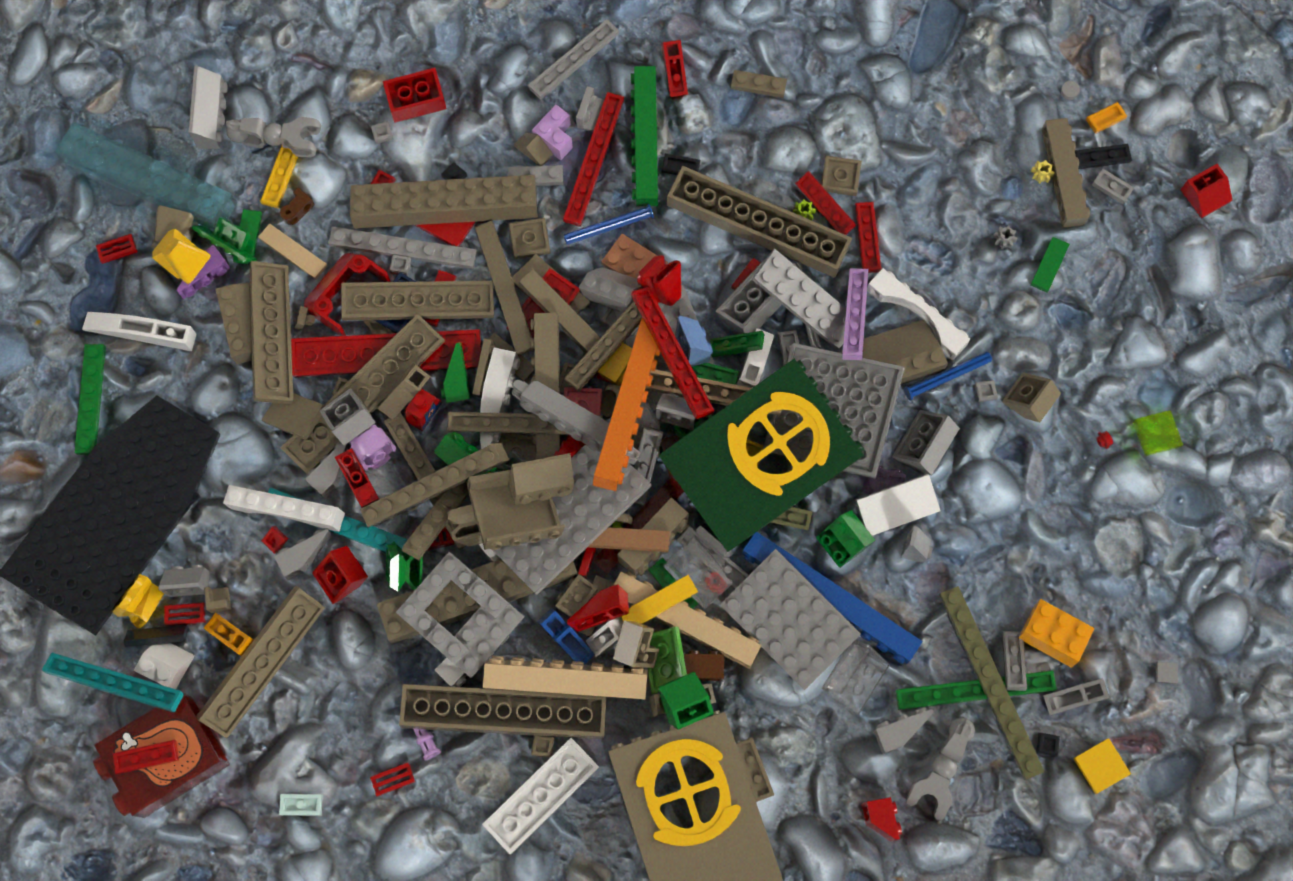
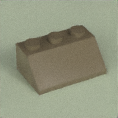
[508,453,574,505]

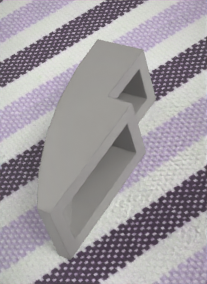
[1043,678,1110,715]

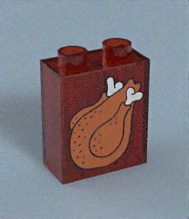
[93,692,230,818]

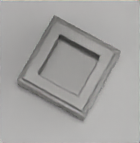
[371,121,394,144]
[389,254,412,276]
[974,380,998,403]
[1155,662,1178,684]

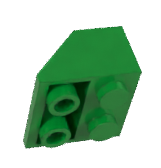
[816,510,876,568]
[658,671,714,730]

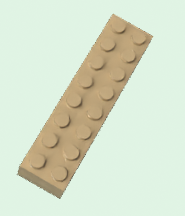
[483,656,648,699]

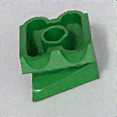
[386,541,423,592]

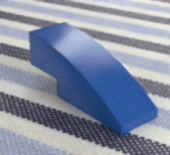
[537,608,595,665]

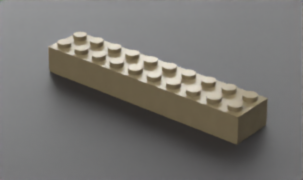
[667,166,852,278]
[350,175,538,229]
[377,559,578,645]
[399,684,606,739]

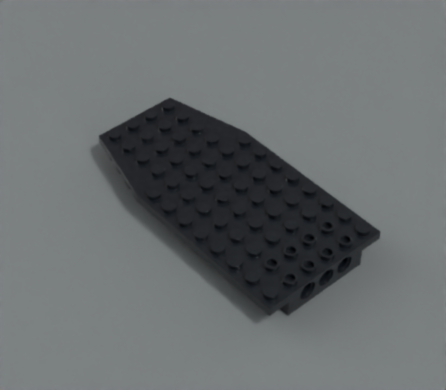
[0,395,220,636]

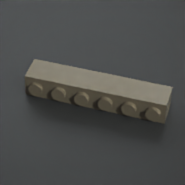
[1042,118,1090,228]

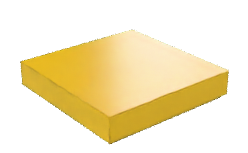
[1073,738,1131,794]

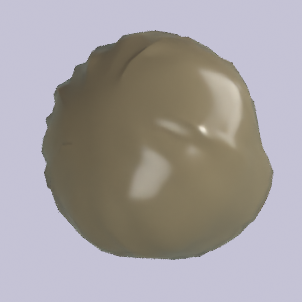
[601,385,621,418]

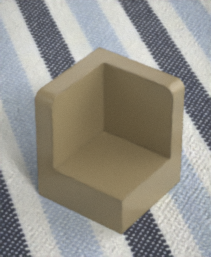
[205,587,231,614]

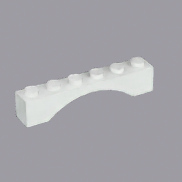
[867,268,970,361]
[223,485,345,532]

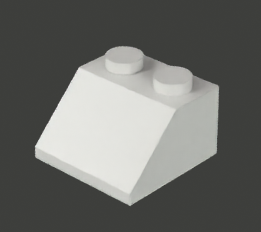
[133,643,195,689]

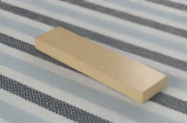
[258,223,327,280]

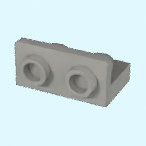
[576,86,604,132]

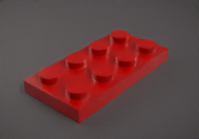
[506,268,580,338]

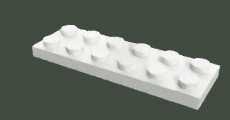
[482,738,599,855]

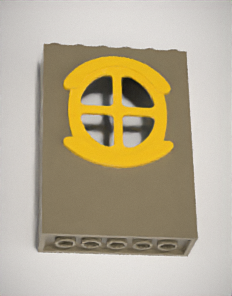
[608,710,783,881]

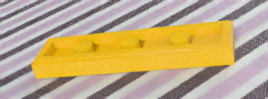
[260,145,298,209]
[621,574,698,624]

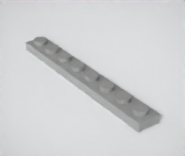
[328,227,478,269]

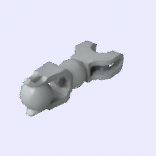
[226,117,321,158]
[906,717,975,821]

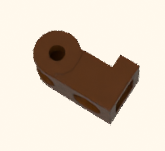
[280,188,315,225]

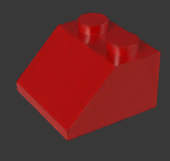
[312,546,368,604]

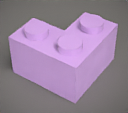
[532,105,573,160]

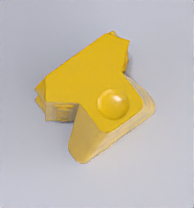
[152,229,211,284]
[113,574,165,629]

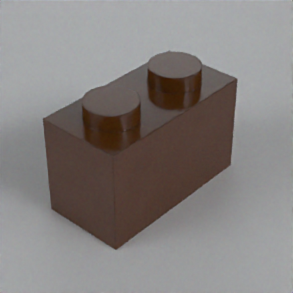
[684,651,724,681]

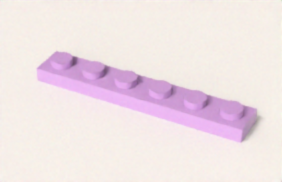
[843,268,868,360]

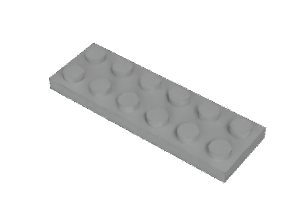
[752,249,846,350]

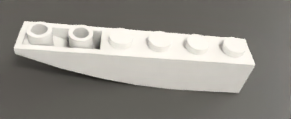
[82,312,197,351]
[480,348,520,449]

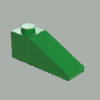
[441,343,471,403]

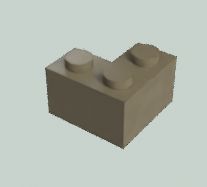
[613,620,659,668]

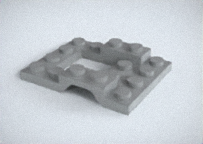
[396,552,524,678]

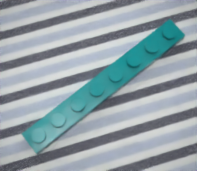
[268,488,408,553]
[42,653,184,712]

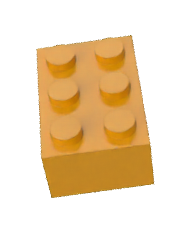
[1018,599,1095,668]

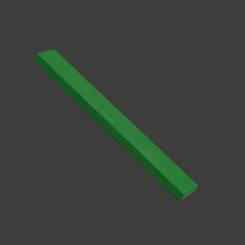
[895,670,1057,710]

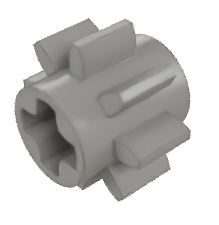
[993,225,1018,250]

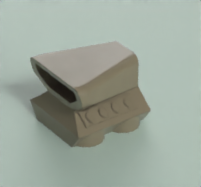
[151,205,198,249]
[447,504,482,547]

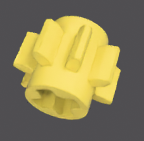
[1030,160,1055,184]

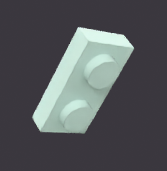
[279,794,323,816]

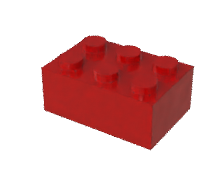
[383,68,447,123]

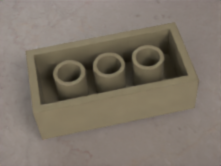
[617,498,689,577]

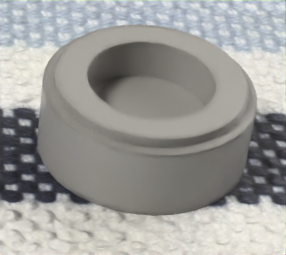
[1061,81,1080,100]

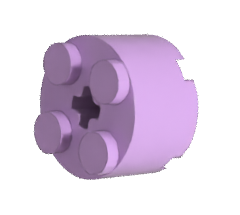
[350,425,396,471]

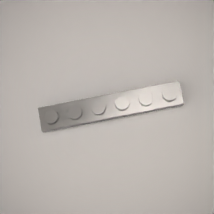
[528,19,619,100]

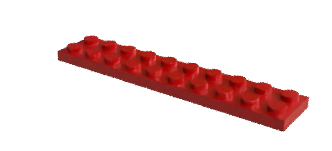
[291,329,481,377]

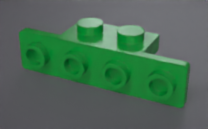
[192,217,257,264]

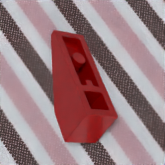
[661,40,688,97]
[567,584,629,632]

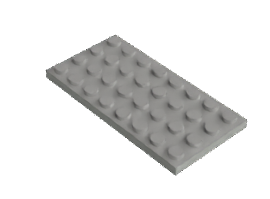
[492,444,651,595]

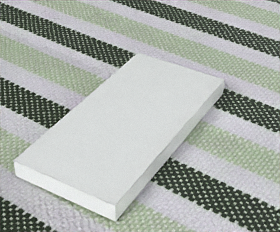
[855,474,940,536]

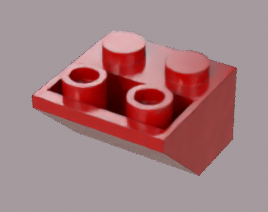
[1180,164,1233,219]
[861,797,902,842]

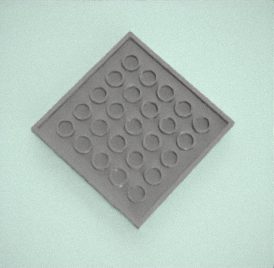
[763,343,905,479]

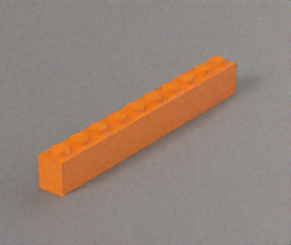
[593,318,660,491]

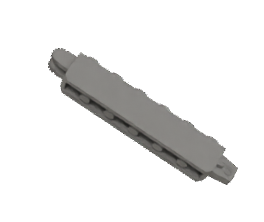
[512,379,640,465]

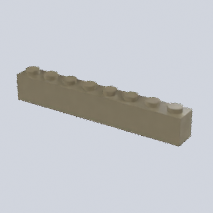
[531,313,561,460]
[360,443,509,527]

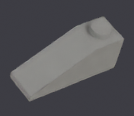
[901,526,933,563]

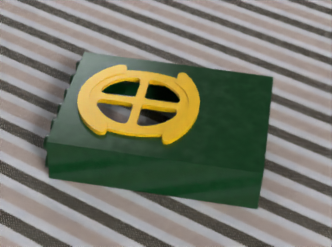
[659,358,864,552]

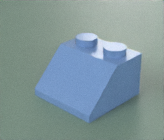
[675,316,713,367]

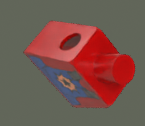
[405,388,443,432]

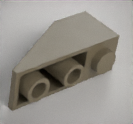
[377,363,431,420]

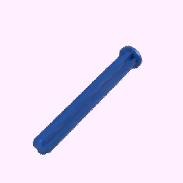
[564,204,654,245]
[904,352,992,401]

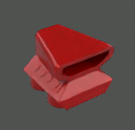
[637,255,682,306]

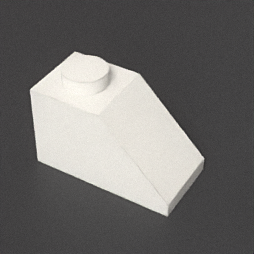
[586,617,623,657]

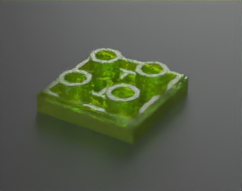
[1133,410,1183,457]

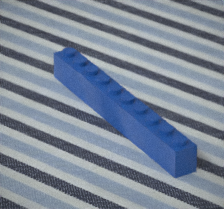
[742,532,923,664]

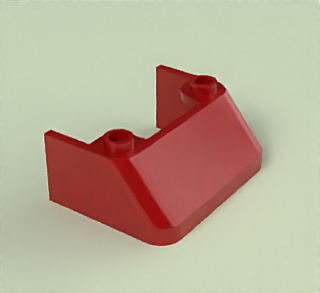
[304,253,391,336]

